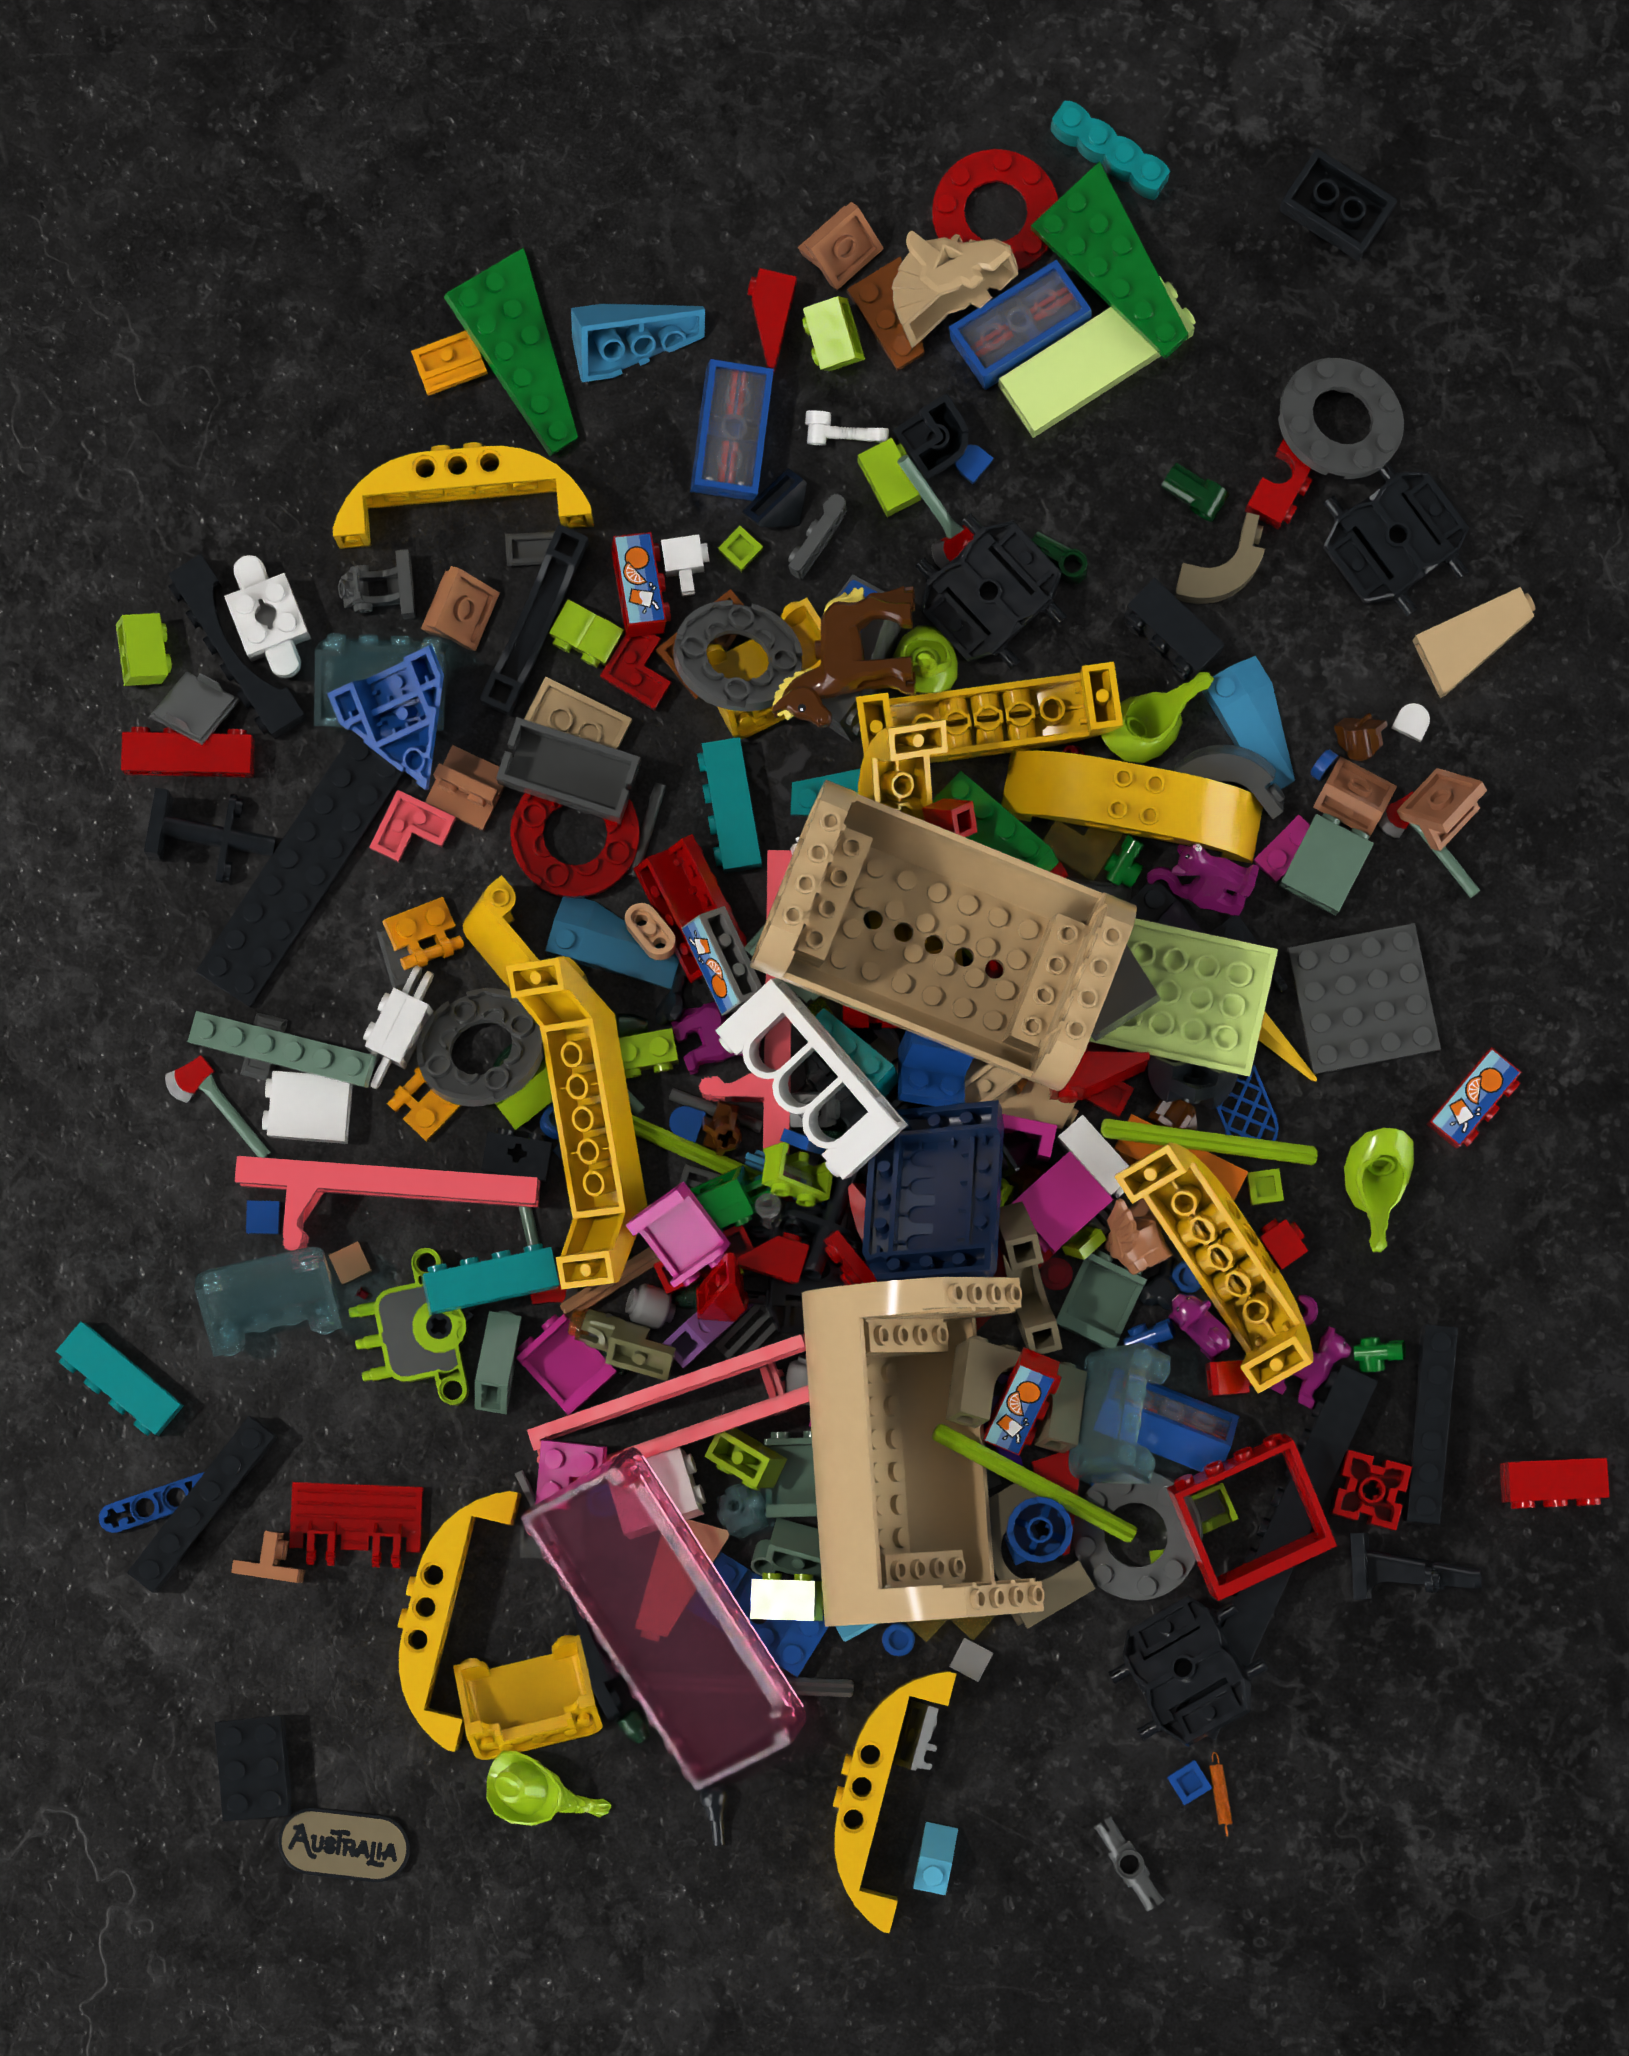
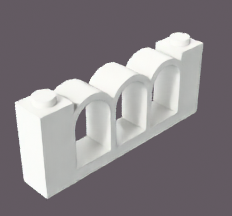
[715,978,908,1179]

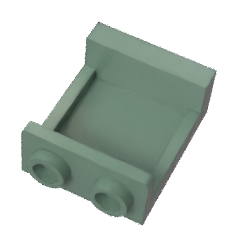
[1279,813,1374,916]
[1056,1250,1147,1352]
[764,1431,817,1518]

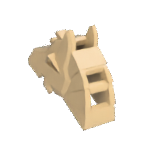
[892,231,1018,348]

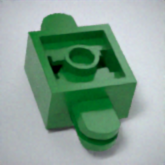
[690,1165,773,1233]

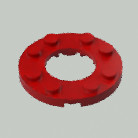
[932,149,1058,271]
[510,793,640,898]

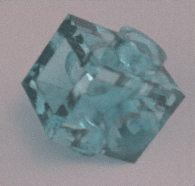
[716,1484,769,1539]

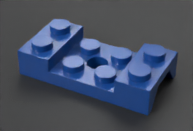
[686,1552,828,1677]

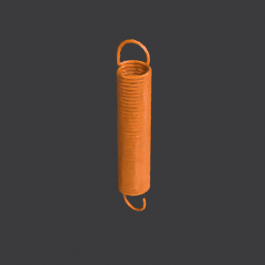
[1209,1752,1233,1837]

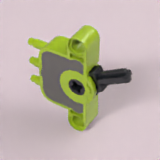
[348,1248,479,1406]

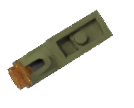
[568,1309,676,1381]

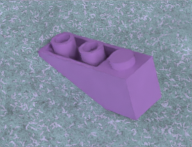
[662,1291,754,1370]

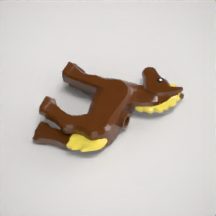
[772,586,916,728]

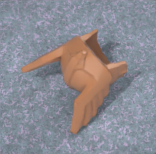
[1104,1198,1173,1275]

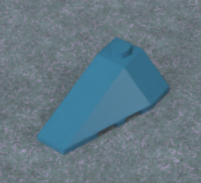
[571,304,705,382]
[1202,656,1295,789]
[545,897,679,989]

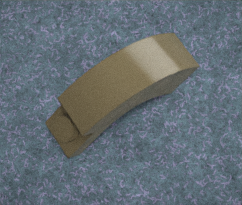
[1175,513,1265,604]

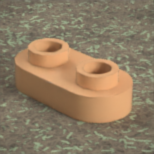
[625,903,676,960]

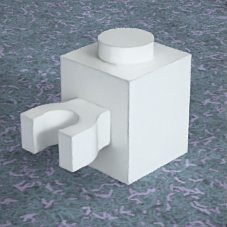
[661,534,710,597]

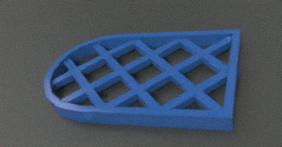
[1216,1065,1279,1141]

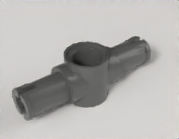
[1093,1816,1164,1912]

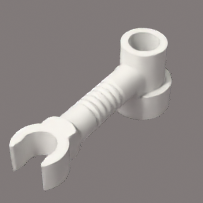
[805,411,889,445]

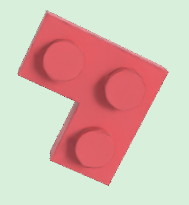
[369,790,456,862]

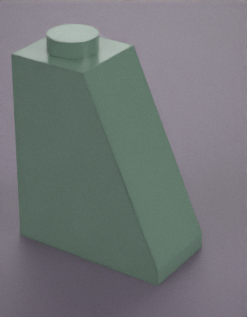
[475,1311,521,1414]

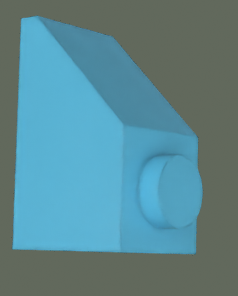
[912,1821,958,1895]

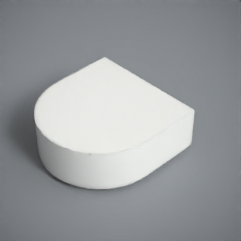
[1391,703,1430,742]

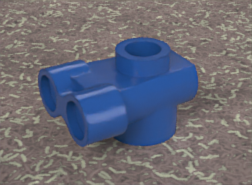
[1123,1318,1176,1362]

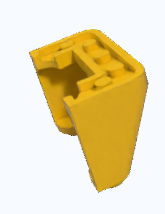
[706,598,821,739]
[463,875,589,989]
[453,1635,603,1760]

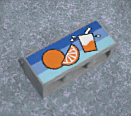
[681,906,762,1016]

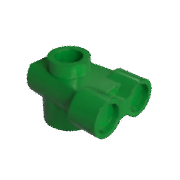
[1104,834,1145,888]
[1354,1337,1406,1372]

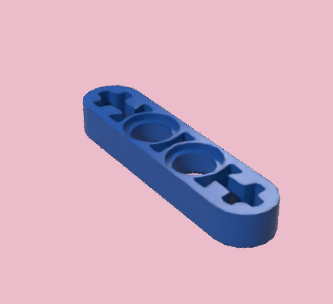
[99,1472,205,1533]

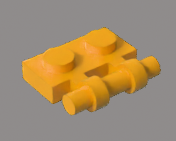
[382,897,464,970]
[386,1066,462,1142]

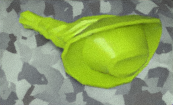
[892,625,958,693]
[1101,672,1214,763]
[1344,1128,1414,1253]
[486,1751,611,1826]

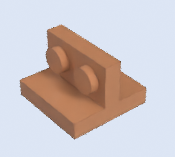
[798,202,884,290]
[421,566,500,651]
[425,745,505,831]
[1313,756,1397,836]
[1397,768,1487,851]
[231,1531,305,1583]

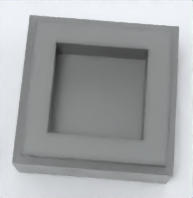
[949,1638,993,1682]

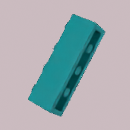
[697,737,762,874]
[421,1243,560,1316]
[55,1321,184,1436]

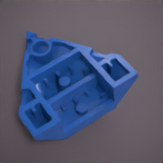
[327,645,444,790]

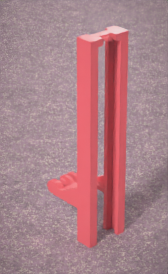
[699,850,792,1155]
[235,1156,541,1256]
[527,1333,809,1484]

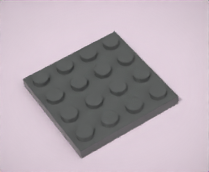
[1287,923,1441,1075]

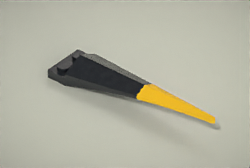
[1128,880,1317,1081]

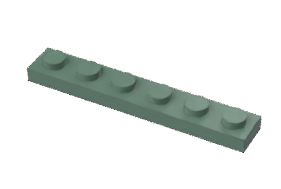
[187,1011,377,1088]

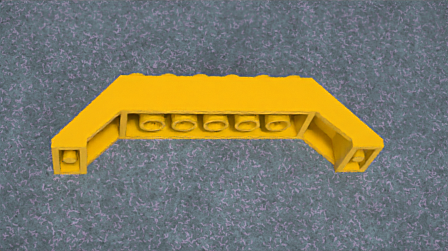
[506,957,648,1290]

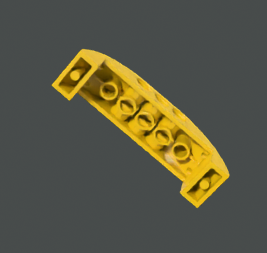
[333,442,594,549]
[856,662,1123,763]
[858,719,963,966]
[1001,750,1263,863]
[1114,1142,1314,1394]
[398,1491,522,1752]
[833,1671,956,1933]

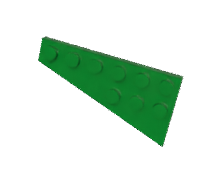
[1031,161,1188,359]
[444,247,578,456]

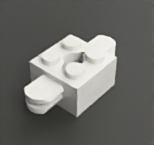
[224,555,311,679]
[363,965,434,1090]

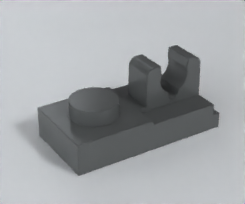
[894,1700,939,1771]

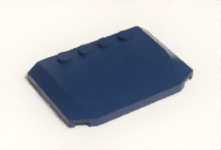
[862,1100,1004,1282]

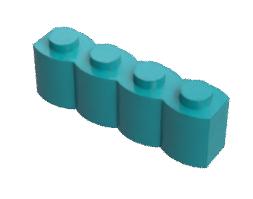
[1050,101,1170,200]

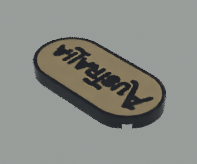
[278,1808,410,1882]

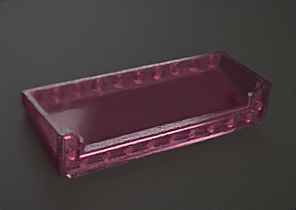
[520,1447,806,1791]

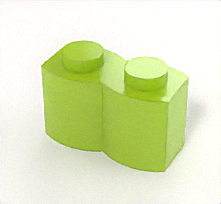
[549,600,625,668]

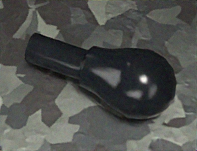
[700,1781,729,1846]

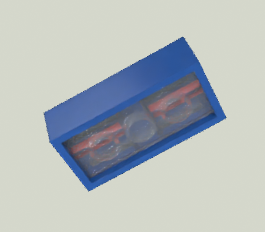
[949,259,1092,390]
[690,359,774,501]
[1095,1368,1239,1472]

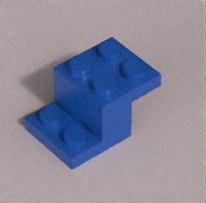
[898,1030,974,1107]

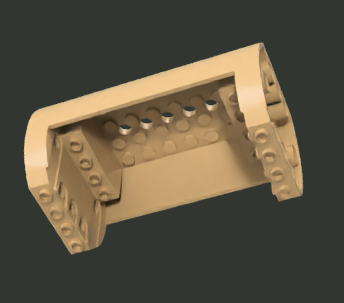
[750,780,1137,1091]
[802,1277,1044,1627]

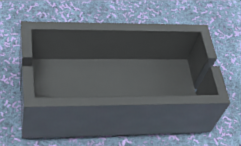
[496,717,641,824]

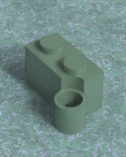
[751,1518,822,1581]

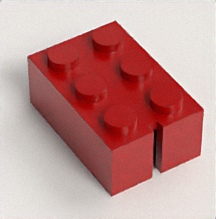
[1500,1458,1609,1509]

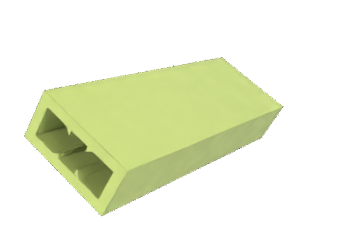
[998,276,1196,438]

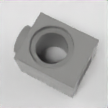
[789,1092,840,1127]

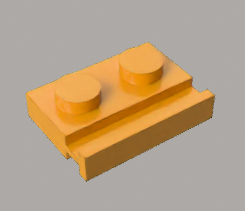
[411,330,488,396]

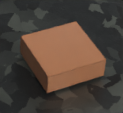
[328,1241,372,1285]

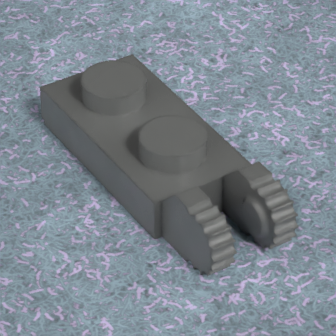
[788,494,847,580]

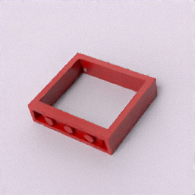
[1166,1433,1337,1601]

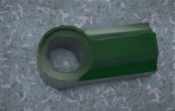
[1161,463,1230,522]
[1032,531,1088,584]

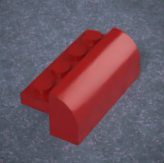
[633,834,747,983]

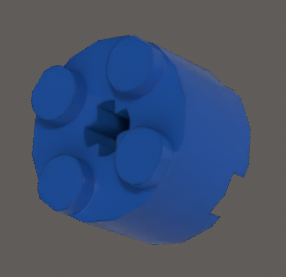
[1006,1497,1073,1563]

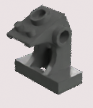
[338,549,417,620]

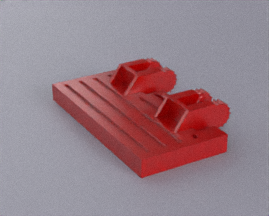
[289,1482,424,1568]

